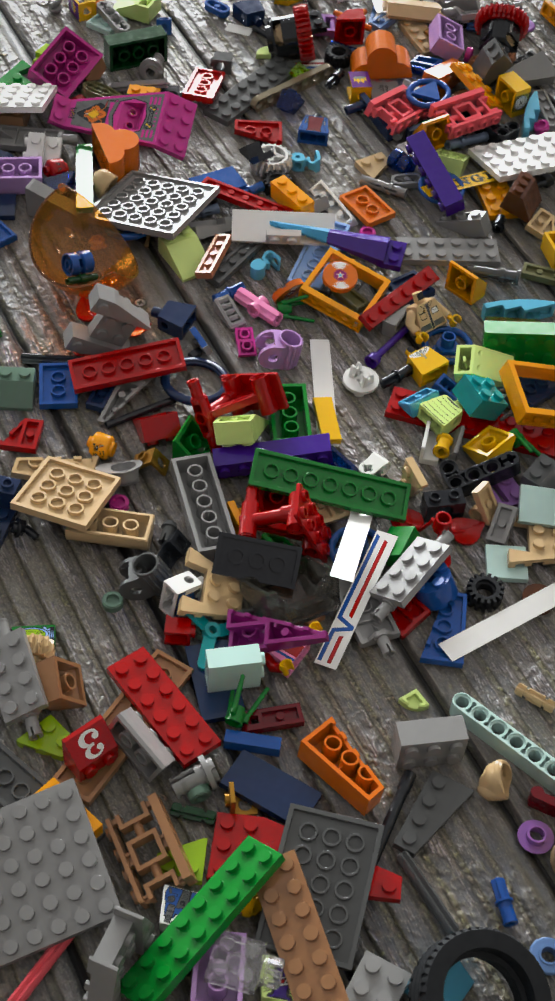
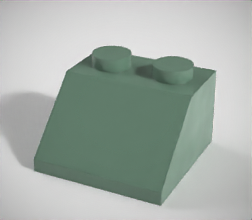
[0,366,37,411]

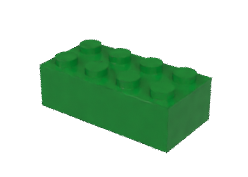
[482,320,555,365]
[268,383,312,441]

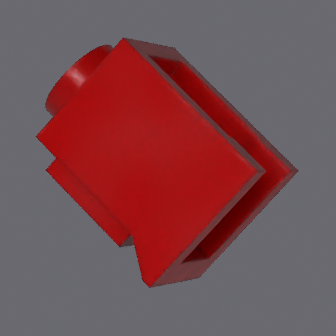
[164,614,196,646]

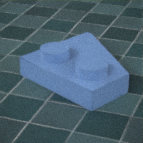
[368,6,396,31]

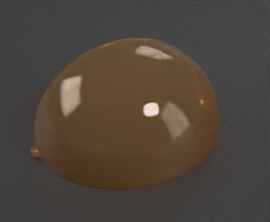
[29,183,139,298]

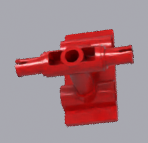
[186,372,289,454]
[238,483,331,563]

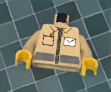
[405,290,462,344]

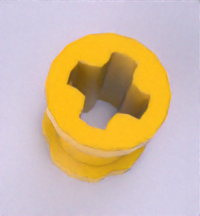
[432,433,454,459]

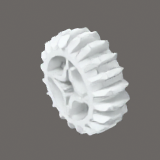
[249,143,293,177]

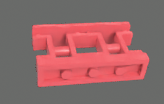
[364,84,429,136]
[428,87,503,140]

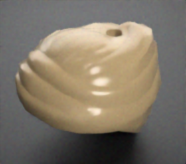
[93,169,118,199]
[477,759,512,801]

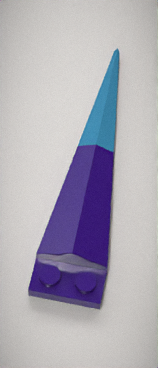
[270,221,407,272]

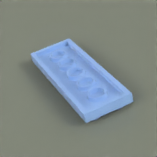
[287,221,351,291]

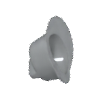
[95,460,143,486]

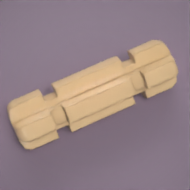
[514,683,555,713]

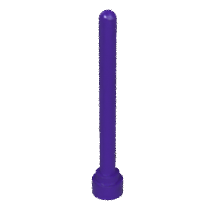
[364,325,409,369]

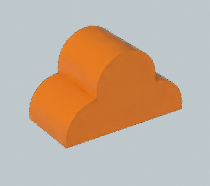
[350,30,412,79]
[91,123,140,184]

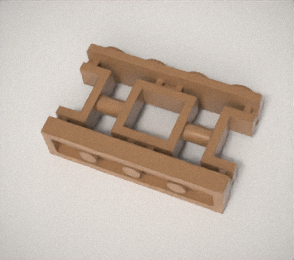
[104,792,198,910]

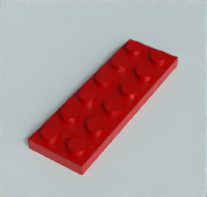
[67,337,187,394]
[107,646,221,769]

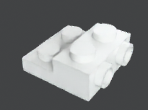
[22,132,63,167]

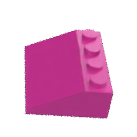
[27,26,103,98]

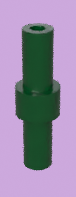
[65,273,98,285]

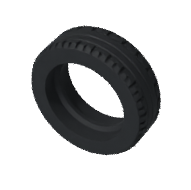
[408,927,552,1001]

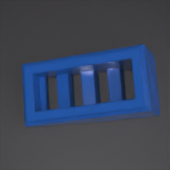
[410,55,443,71]
[431,373,458,401]

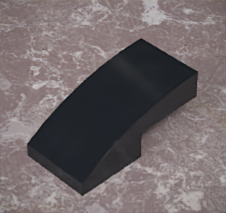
[155,529,191,570]

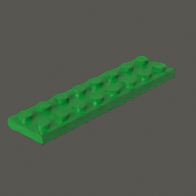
[247,448,411,523]
[120,835,285,1001]

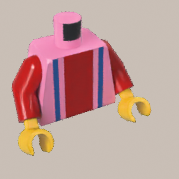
[264,621,323,678]

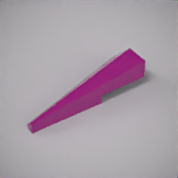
[226,609,329,653]

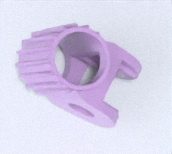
[255,329,304,370]

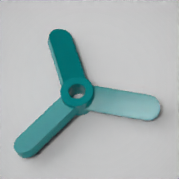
[186,614,230,671]

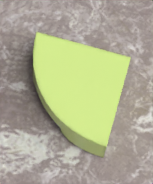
[256,46,271,59]
[398,689,429,711]

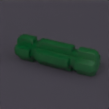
[170,802,217,825]

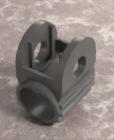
[119,552,174,600]

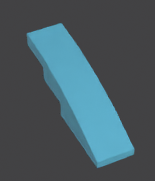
[521,91,540,138]
[481,299,555,322]

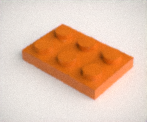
[339,185,396,227]

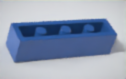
[223,729,282,757]

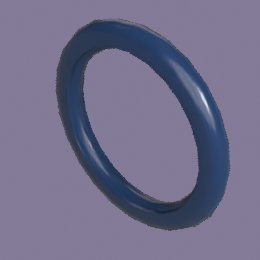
[160,357,227,406]

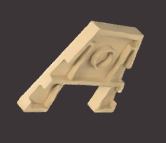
[507,514,555,568]
[177,547,244,620]

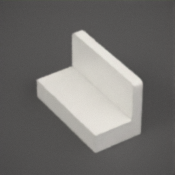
[418,421,439,467]

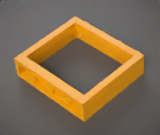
[298,247,391,333]
[499,360,555,429]

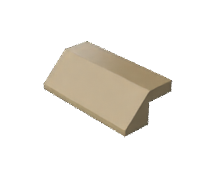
[382,0,442,23]

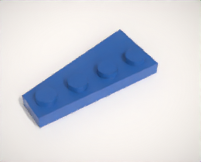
[419,593,467,668]

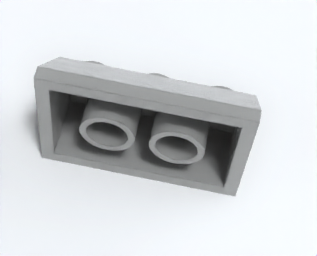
[108,707,176,783]

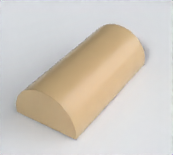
[65,508,155,551]

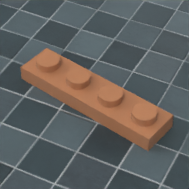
[195,234,232,279]

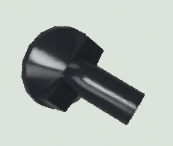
[537,172,555,188]
[11,517,40,541]

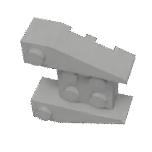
[63,283,151,355]
[82,905,157,1001]

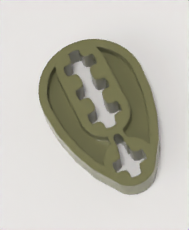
[81,81,121,98]

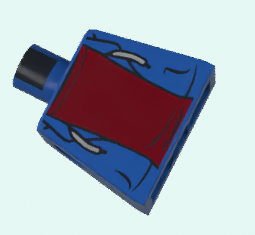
[297,113,329,146]

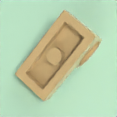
[468,481,498,526]

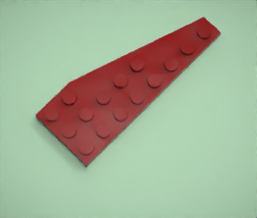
[206,812,402,904]

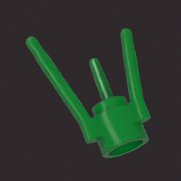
[277,295,315,323]
[509,428,541,474]
[225,674,269,728]

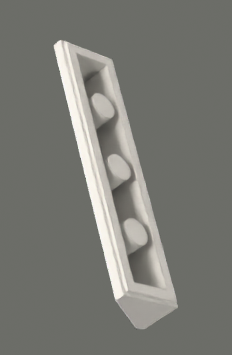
[309,179,359,228]

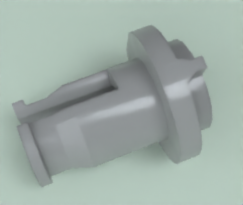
[139,53,165,80]
[169,754,221,799]

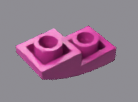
[234,327,257,357]

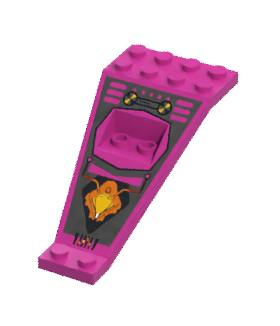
[47,91,198,161]

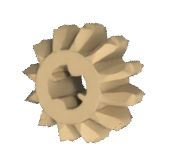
[27,633,55,663]

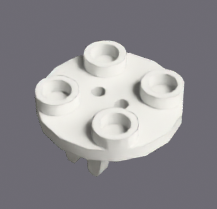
[342,362,379,397]

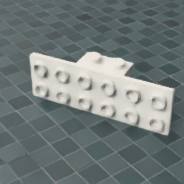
[231,209,335,246]

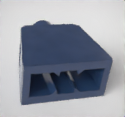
[232,0,265,27]
[151,300,196,340]

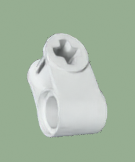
[359,452,391,477]

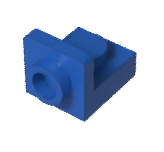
[156,17,172,35]

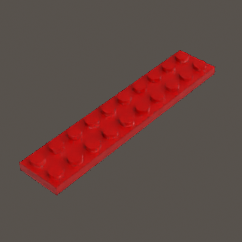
[384,386,555,460]

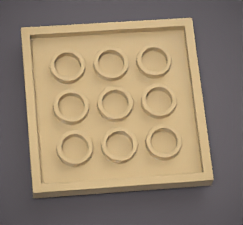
[10,456,121,532]

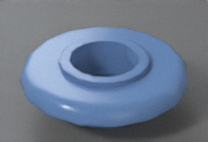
[529,937,555,976]

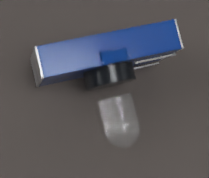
[183,326,213,356]

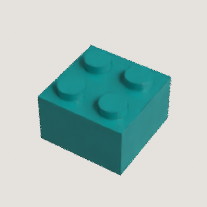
[452,374,508,421]

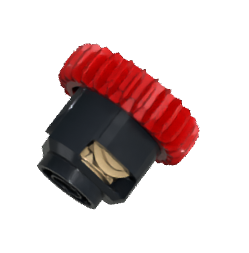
[474,2,529,53]
[265,3,316,62]

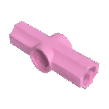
[234,287,283,327]

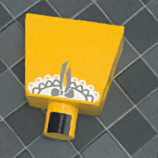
[405,346,449,388]

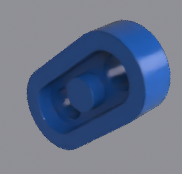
[204,0,230,19]

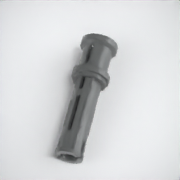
[467,264,520,285]

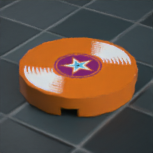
[322,261,358,294]
[272,278,304,304]

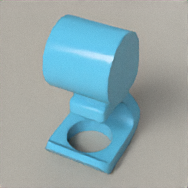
[291,150,321,172]
[250,250,281,280]

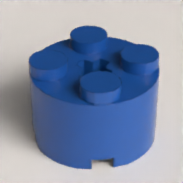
[415,562,458,611]

